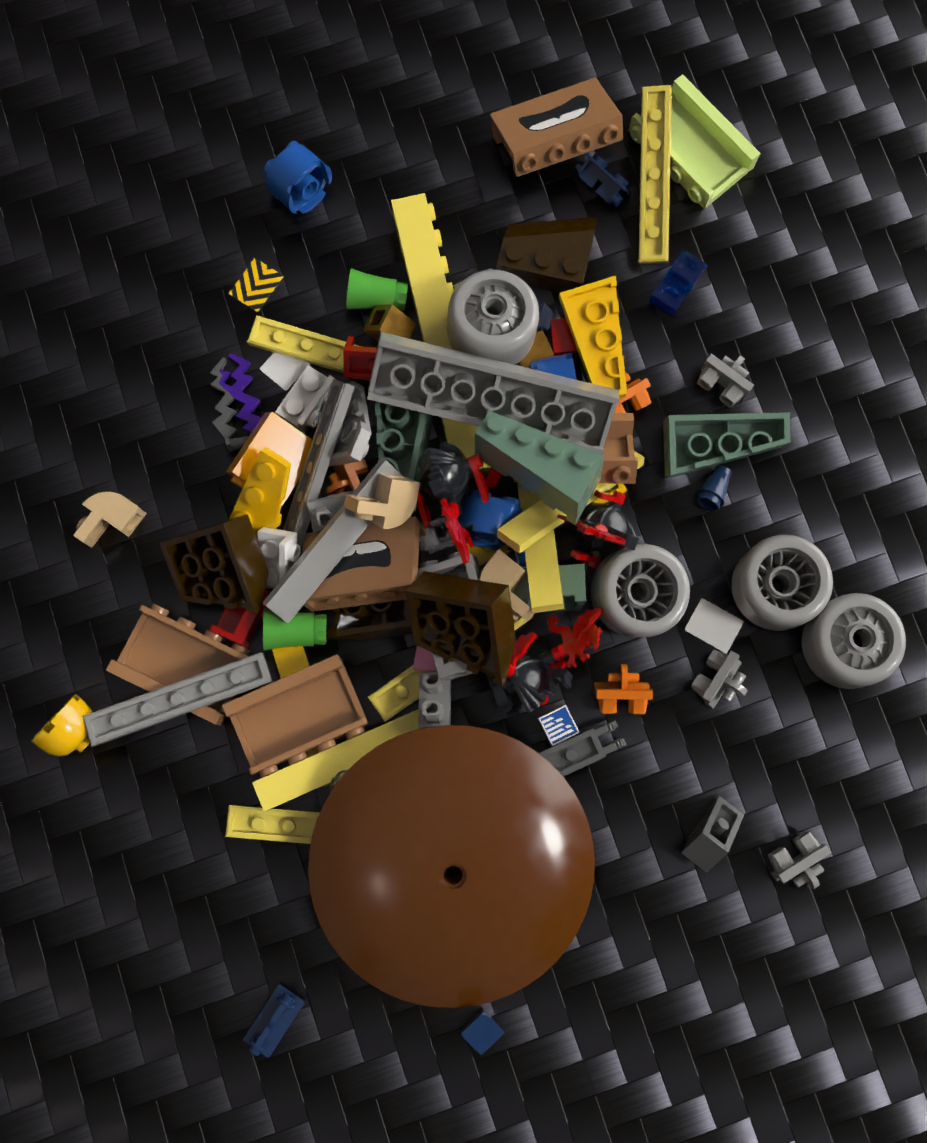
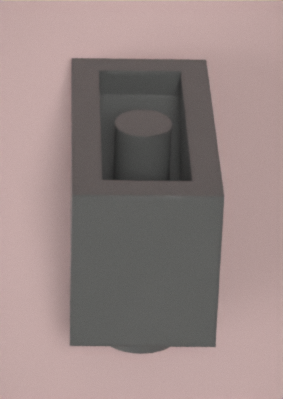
[682,796,744,873]

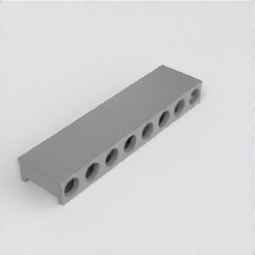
[367,332,620,455]

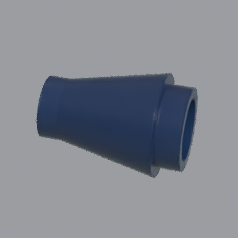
[696,465,732,511]

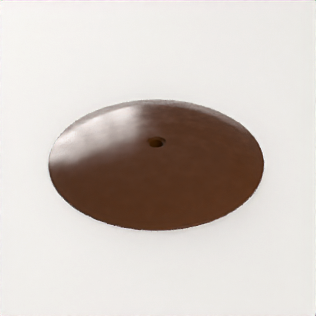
[308,725,595,1008]

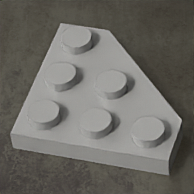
[328,381,371,467]

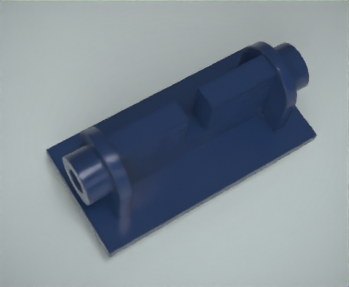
[575,153,631,207]
[243,984,305,1058]

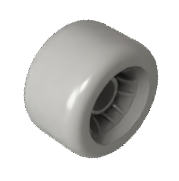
[447,270,539,365]
[731,535,833,631]
[590,544,690,637]
[801,593,906,689]

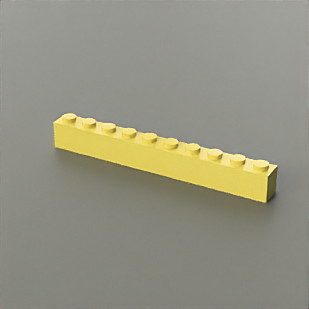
[391,193,491,478]

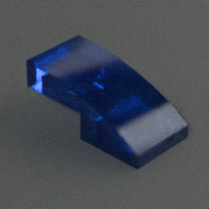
[649,250,708,316]

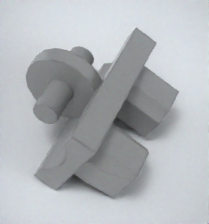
[697,354,754,408]
[306,490,355,532]
[691,649,748,709]
[418,672,451,729]
[768,831,831,889]

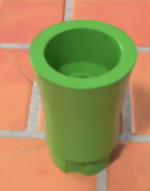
[346,268,408,311]
[263,608,327,651]

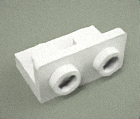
[275,365,336,434]
[258,527,300,589]

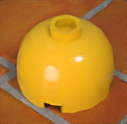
[31,694,93,757]

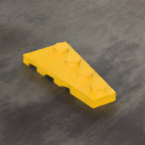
[559,275,627,398]
[229,447,292,541]

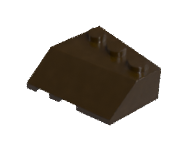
[497,217,598,293]
[159,514,269,613]
[327,544,421,640]
[405,571,516,687]

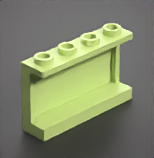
[628,74,761,209]

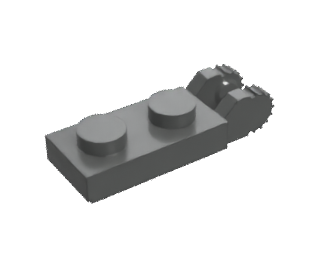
[539,720,627,776]

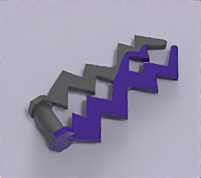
[210,353,262,453]

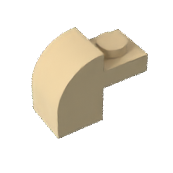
[344,474,420,529]
[73,492,147,548]
[480,549,535,621]

